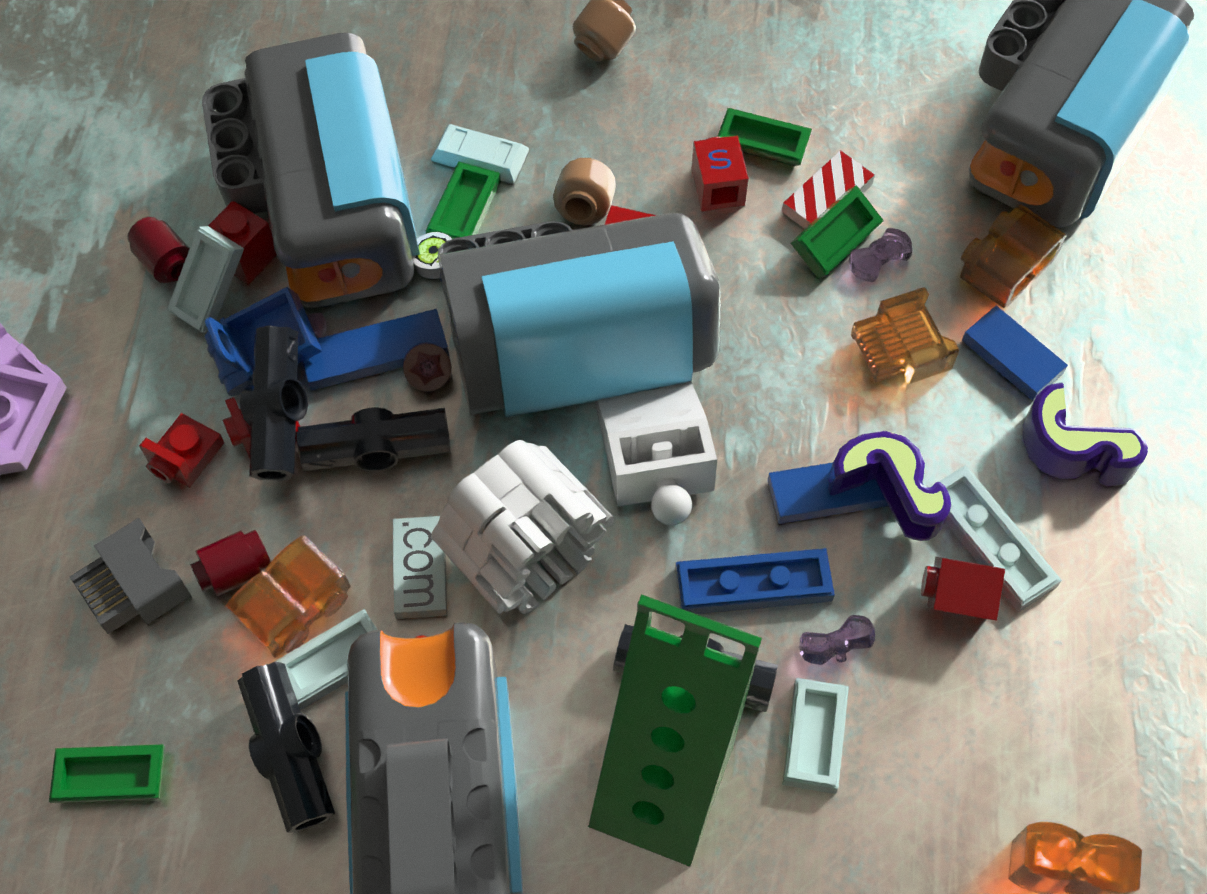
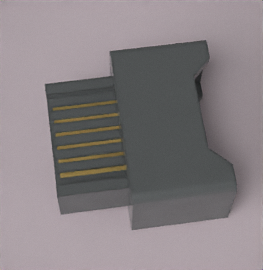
[69,518,191,634]

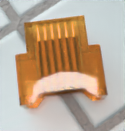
[851,287,959,384]

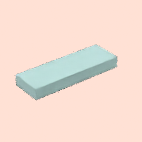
[931,465,1062,612]

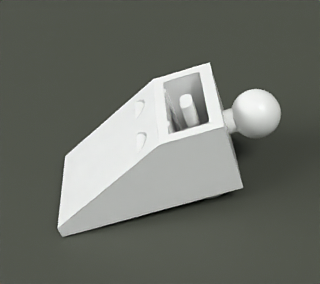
[595,382,717,525]

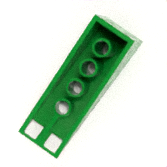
[588,594,762,867]

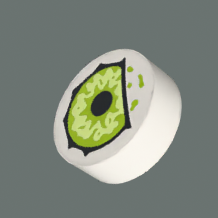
[412,232,452,279]

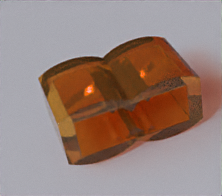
[960,204,1066,308]
[226,535,351,658]
[1008,822,1142,894]

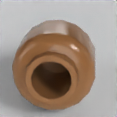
[573,0,636,62]
[553,158,616,225]

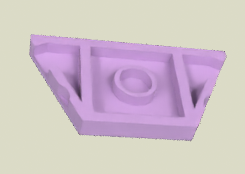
[0,324,67,475]

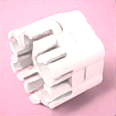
[431,440,614,614]

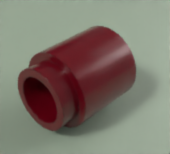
[128,217,190,283]
[190,530,272,597]

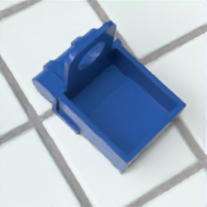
[204,287,322,396]

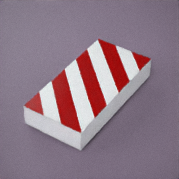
[781,150,875,229]

